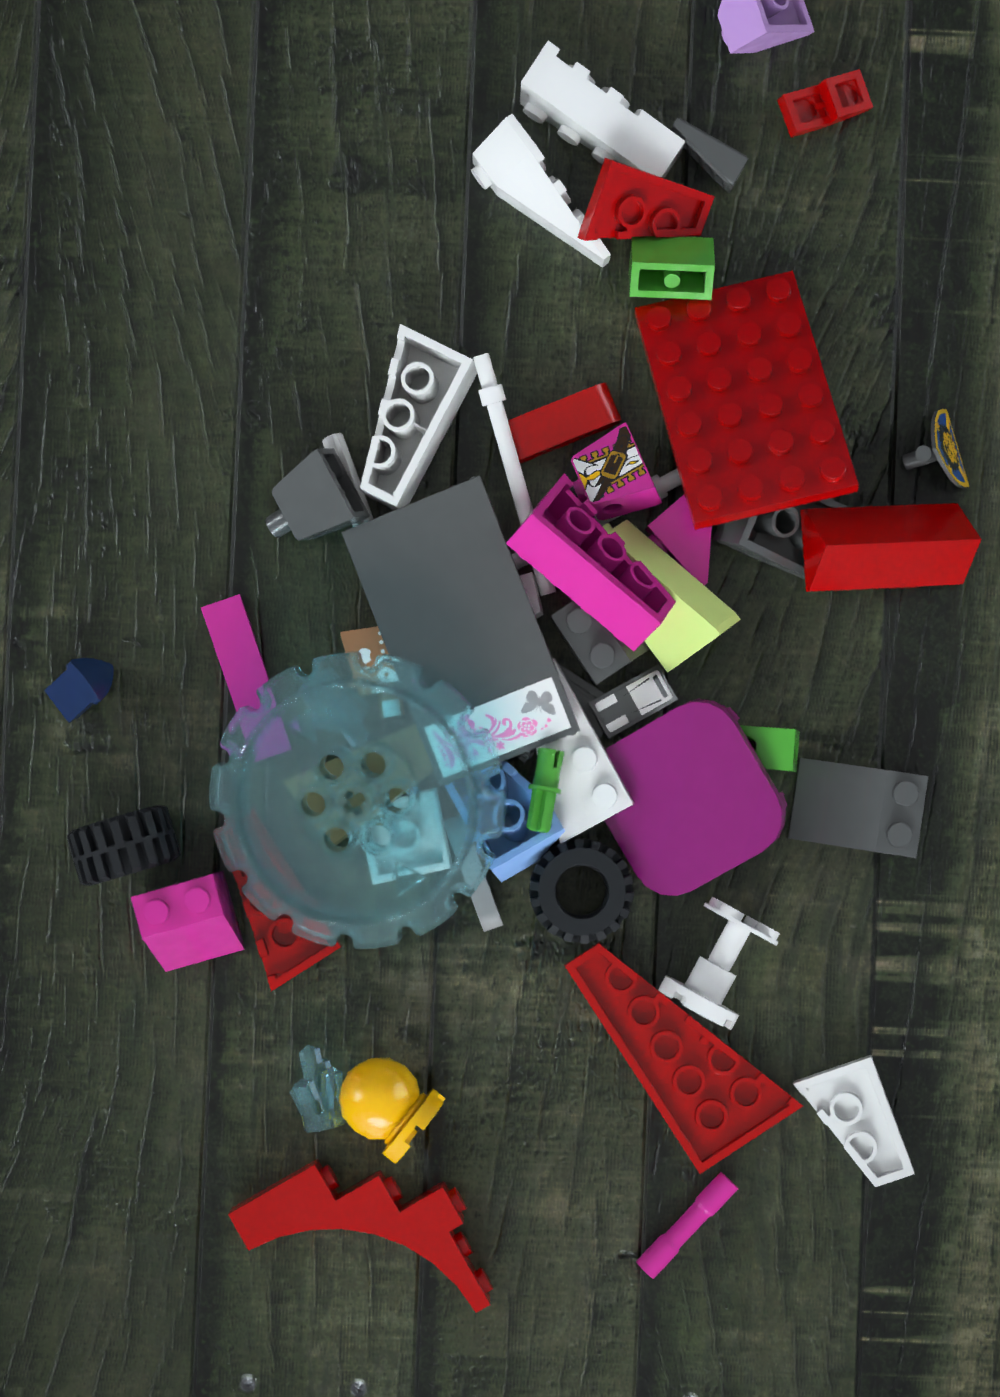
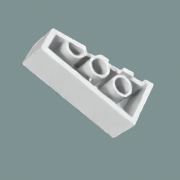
[520,41,685,178]
[360,324,477,510]

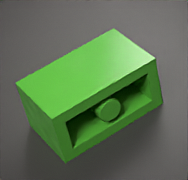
[629,236,715,300]

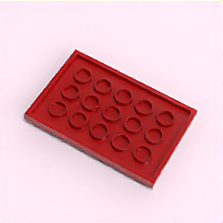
[634,271,859,530]

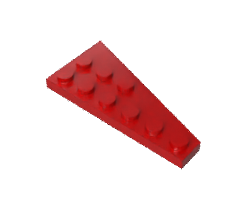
[564,942,803,1174]

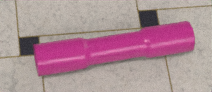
[636,1172,738,1279]

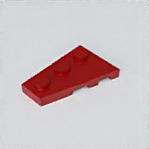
[577,158,715,241]

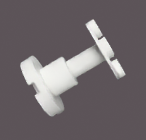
[658,897,780,1030]

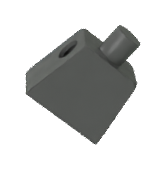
[265,448,370,541]

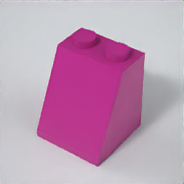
[131,870,245,972]

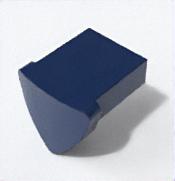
[44,658,114,723]

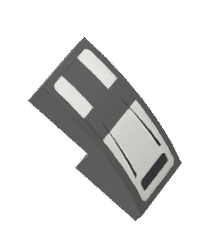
[587,665,678,739]

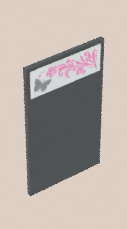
[341,476,581,786]

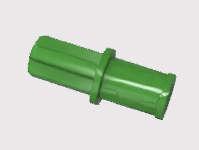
[526,748,565,833]

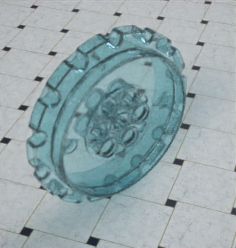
[209,651,506,949]

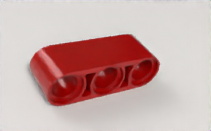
[508,383,622,464]

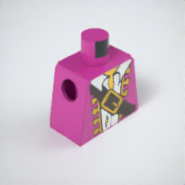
[570,422,662,521]

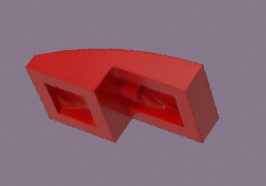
[777,69,873,138]

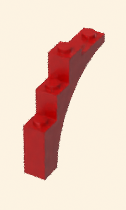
[228,1158,493,1313]

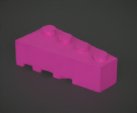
[506,473,676,652]

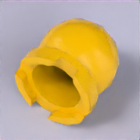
[339,1058,446,1164]

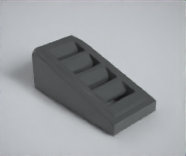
[672,118,748,193]

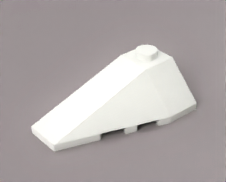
[471,114,611,268]

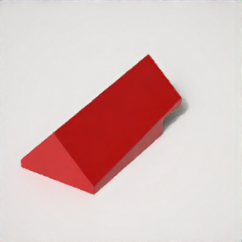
[800,503,981,592]

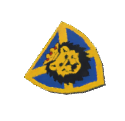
[902,409,969,488]

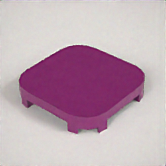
[604,698,788,896]

